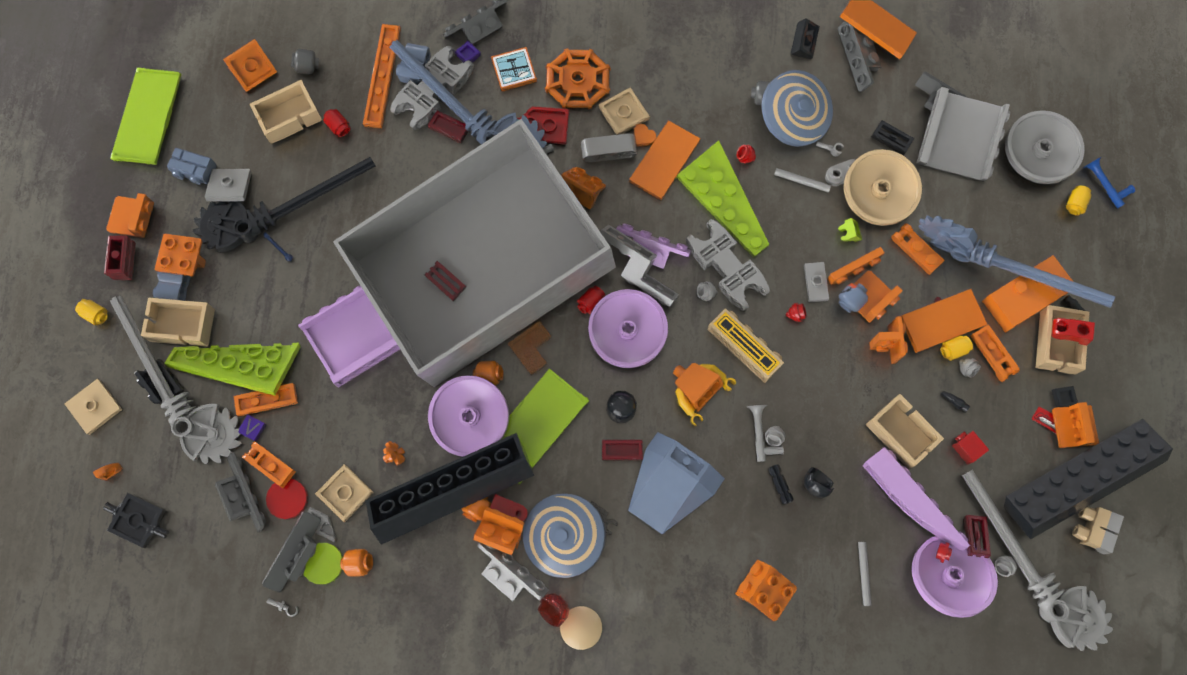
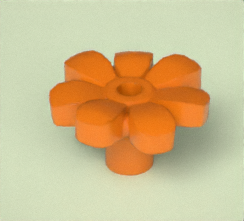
[383,441,405,465]

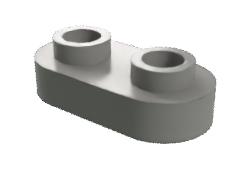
[825,159,855,186]

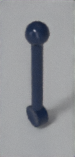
[263,232,293,261]

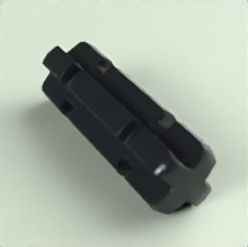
[769,464,793,504]

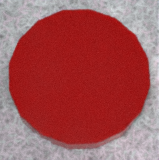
[266,479,308,519]

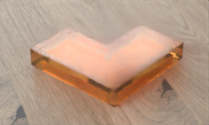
[508,321,551,376]

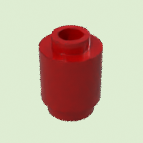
[323,109,351,137]
[577,285,606,314]

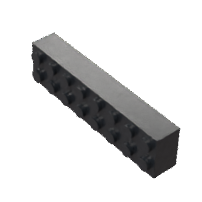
[1004,419,1173,539]
[365,433,534,545]

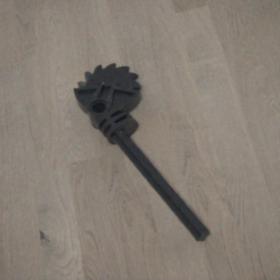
[193,157,376,253]

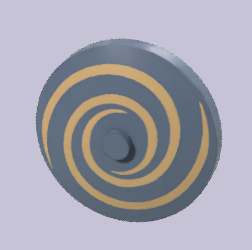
[762,70,833,147]
[523,494,606,578]

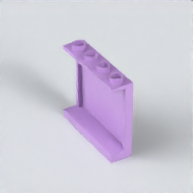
[298,285,400,388]

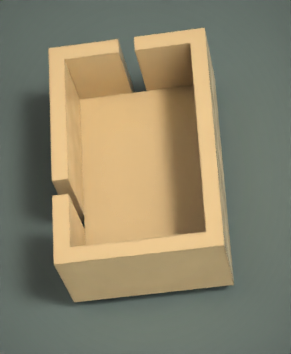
[250,80,322,144]
[141,298,215,347]
[1036,305,1089,375]
[865,394,944,469]

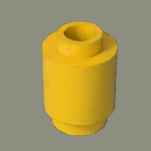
[1066,185,1092,215]
[75,299,108,326]
[940,335,973,361]

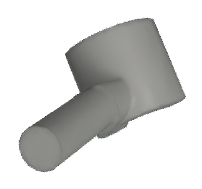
[816,141,844,157]

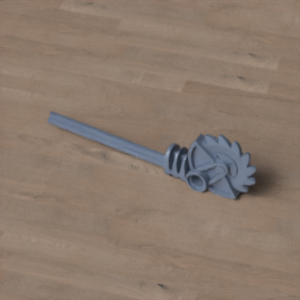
[389,40,547,149]
[919,215,1115,308]

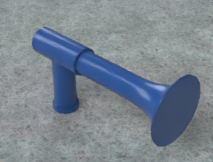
[1083,157,1135,208]

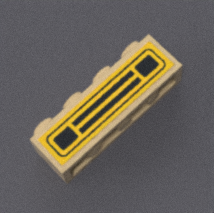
[707,308,784,383]

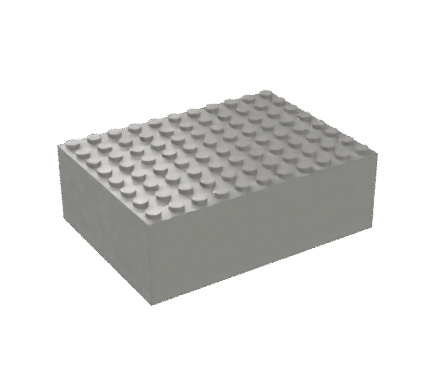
[333,119,616,387]

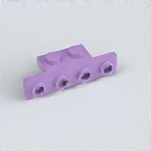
[616,224,691,269]

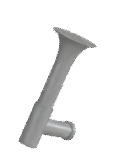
[747,405,784,462]

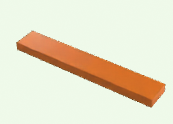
[363,24,401,129]

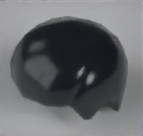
[606,391,637,423]
[804,467,834,498]

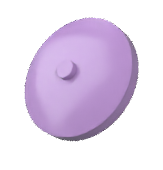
[588,289,668,368]
[428,376,509,457]
[912,536,998,618]

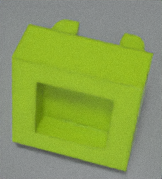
[838,218,862,242]

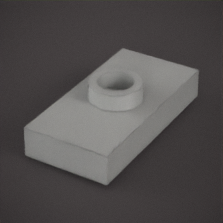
[804,262,829,302]

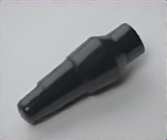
[1063,295,1085,311]
[941,391,970,412]

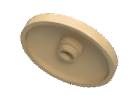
[844,149,922,226]

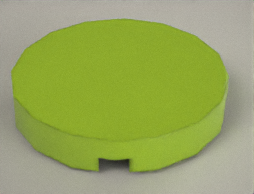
[303,543,343,584]

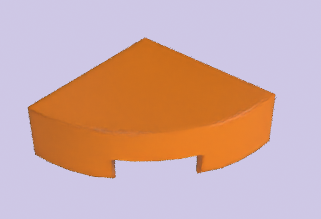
[93,463,122,481]

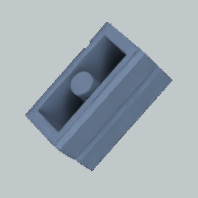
[167,148,216,185]

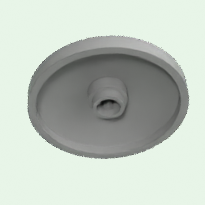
[1005,111,1084,184]

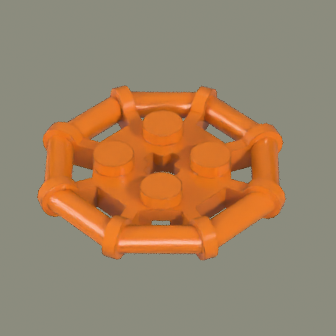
[545,48,611,110]

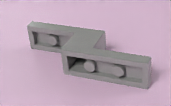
[600,224,679,307]

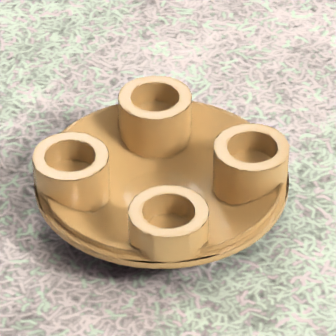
[560,606,602,650]

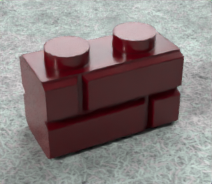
[104,236,136,280]

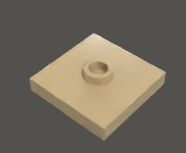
[599,87,650,135]
[64,378,123,435]
[315,464,374,522]

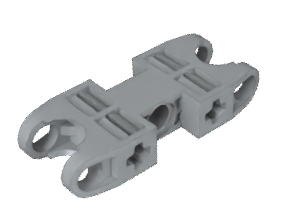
[391,46,474,130]
[685,219,770,311]

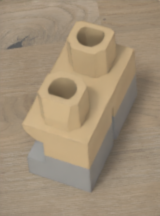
[1072,507,1124,554]

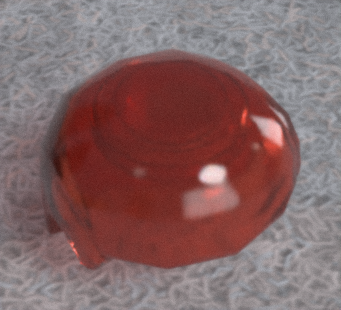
[538,593,569,627]

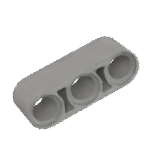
[581,134,637,162]

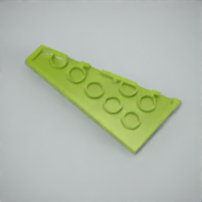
[677,140,769,258]
[165,343,301,396]

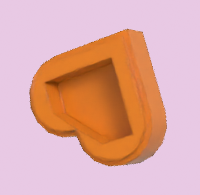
[634,124,656,147]

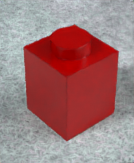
[952,431,989,465]

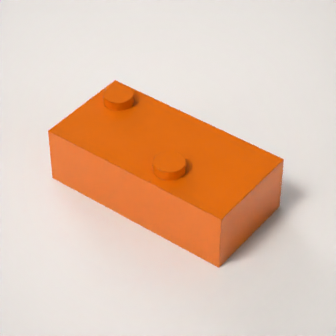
[982,255,1073,333]

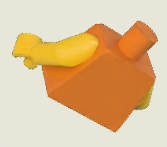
[673,363,736,426]

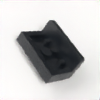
[134,359,184,405]

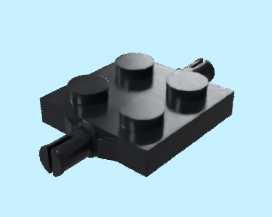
[103,493,169,548]

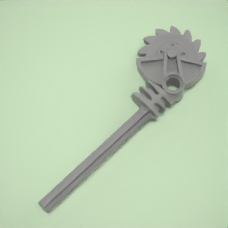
[110,296,242,464]
[962,469,1113,651]

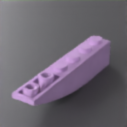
[863,447,970,551]

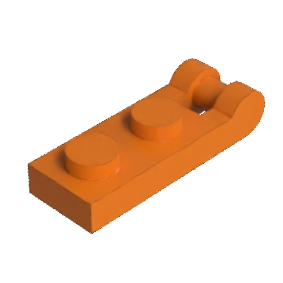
[891,223,945,275]
[970,324,1020,382]
[242,441,296,488]

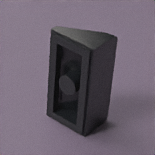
[791,18,820,59]

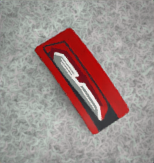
[1032,407,1056,434]

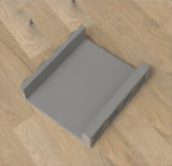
[916,87,1010,181]

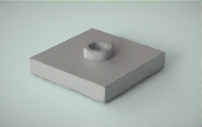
[205,169,252,201]

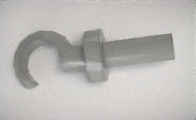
[267,598,298,617]

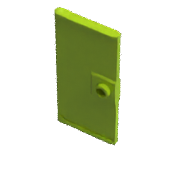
[110,68,182,165]
[503,368,589,484]

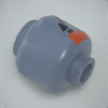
[838,283,868,313]

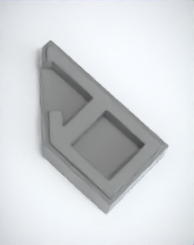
[308,507,337,542]

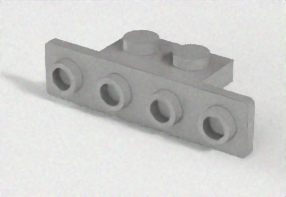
[477,542,549,601]

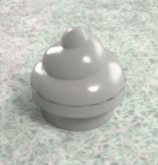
[697,281,718,301]
[959,358,981,378]
[765,426,786,447]
[995,556,1017,577]

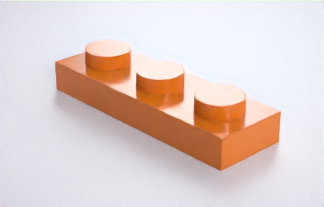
[827,247,885,286]
[234,383,298,417]

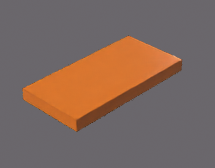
[840,0,917,59]
[629,120,701,201]
[901,289,988,353]

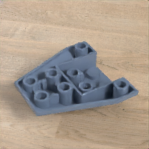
[628,432,725,534]

